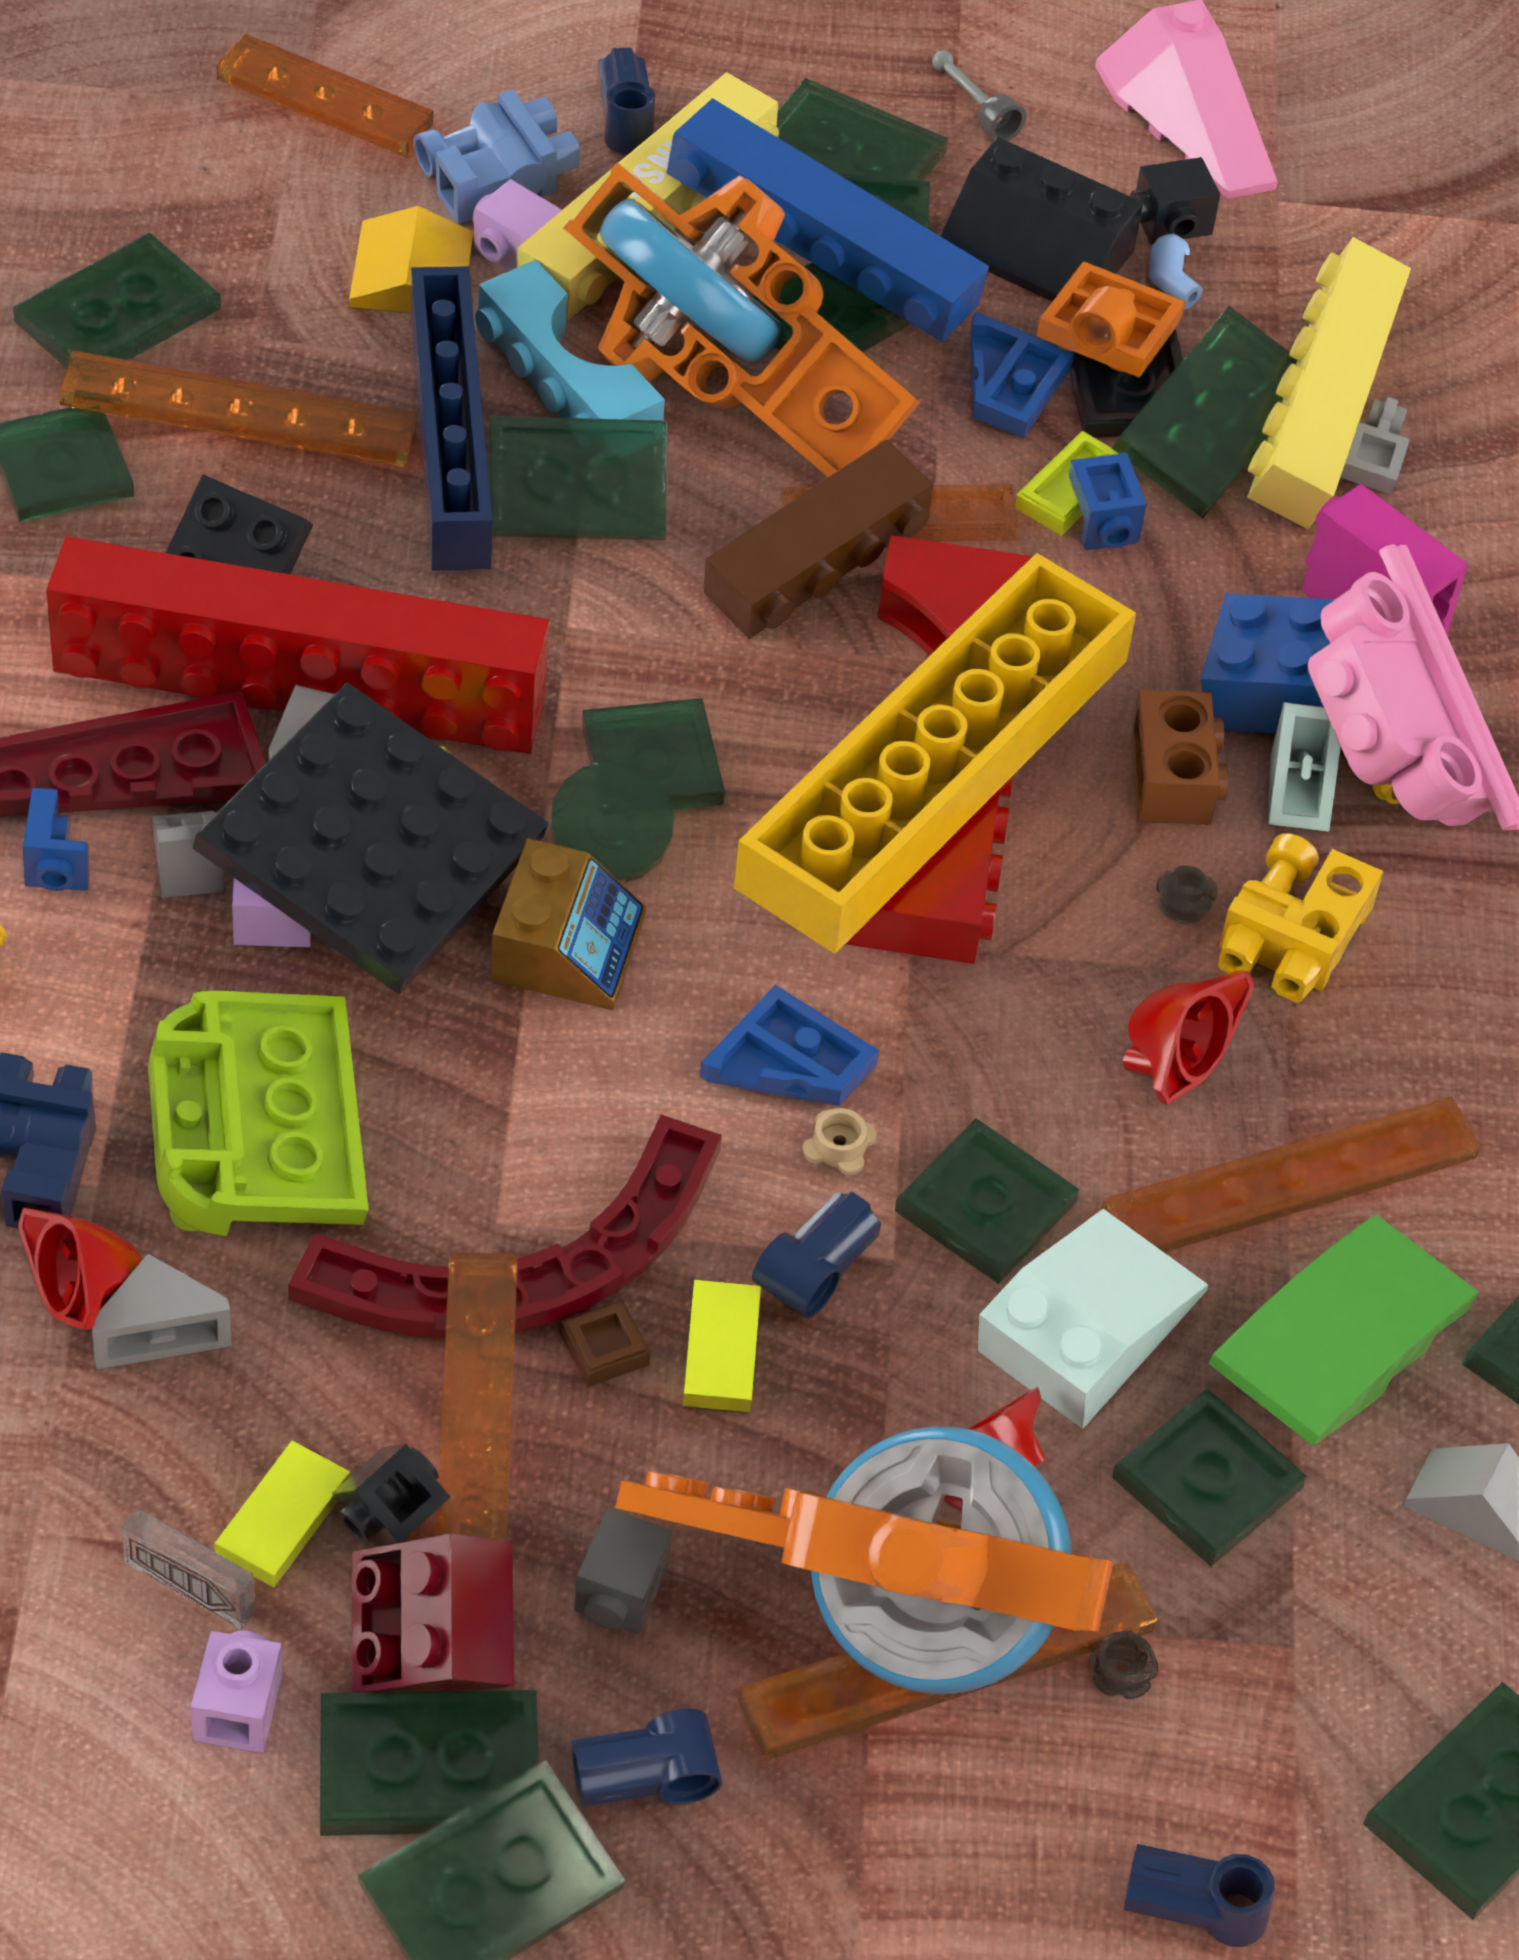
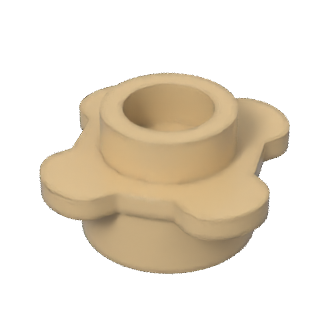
[802,1108,877,1175]

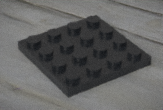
[193,682,549,995]

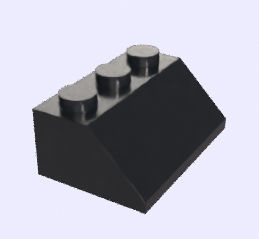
[940,137,1143,302]

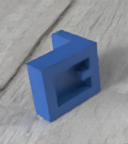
[1069,453,1147,550]
[23,788,90,891]

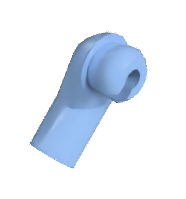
[1148,234,1203,309]

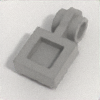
[1340,396,1410,495]

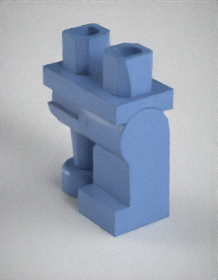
[414,89,580,225]

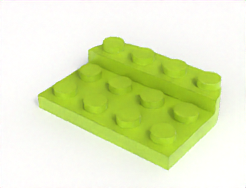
[148,991,369,1236]

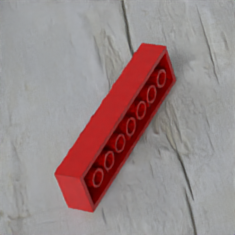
[46,536,549,754]

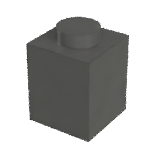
[574,1507,673,1634]

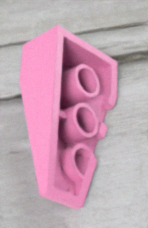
[1095,0,1278,200]

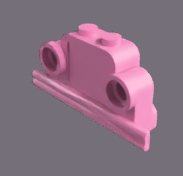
[1308,544,1519,830]

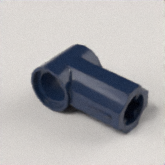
[598,48,655,154]
[752,1191,881,1319]
[571,1708,723,1807]
[1124,1844,1275,1947]

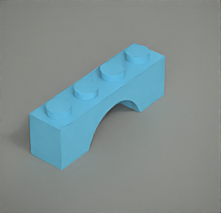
[475,260,665,467]

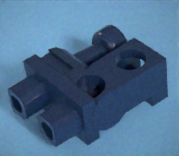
[0,1052,96,1229]

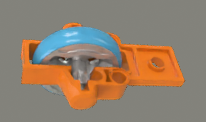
[563,162,921,477]
[615,1426,1114,1694]

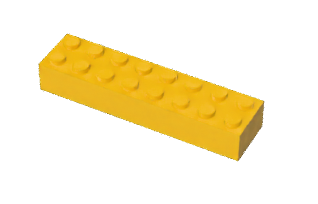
[734,553,1136,954]

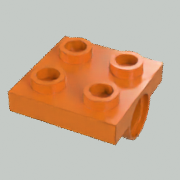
[1036,261,1186,378]

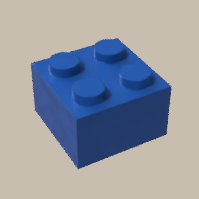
[1201,593,1335,733]

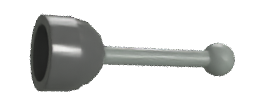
[932,50,1026,141]

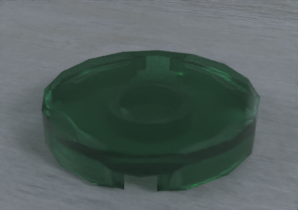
[550,760,675,882]

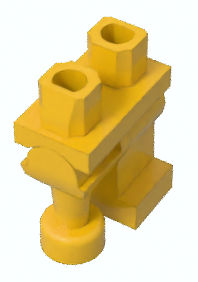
[1218,833,1383,1003]

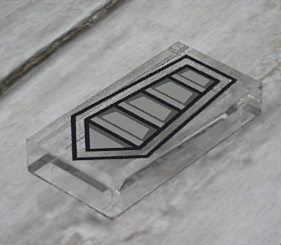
[121,1509,255,1630]

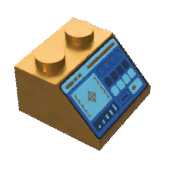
[490,838,646,1010]

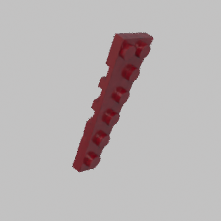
[0,691,266,817]

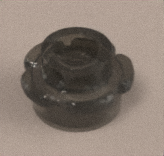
[1156,865,1218,923]
[1089,1631,1158,1700]

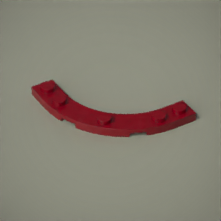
[288,1114,722,1339]

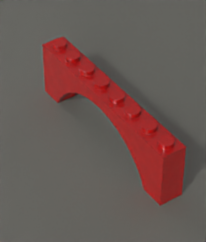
[846,535,1031,964]

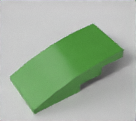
[1208,1214,1479,1446]

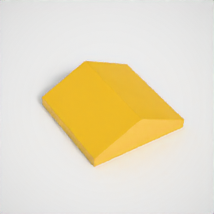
[349,206,474,313]

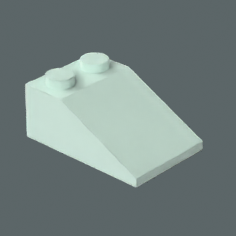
[978,1209,1208,1429]

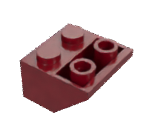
[351,1533,514,1695]

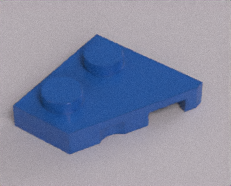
[970,312,1074,439]
[700,984,879,1106]

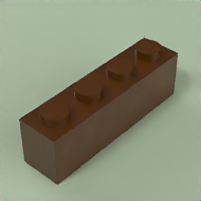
[704,439,933,639]

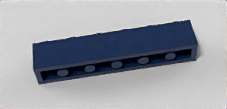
[411,266,493,571]

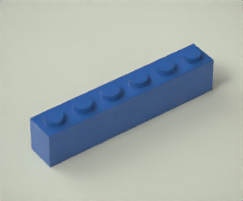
[666,98,989,342]

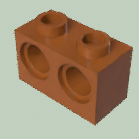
[1131,689,1228,825]

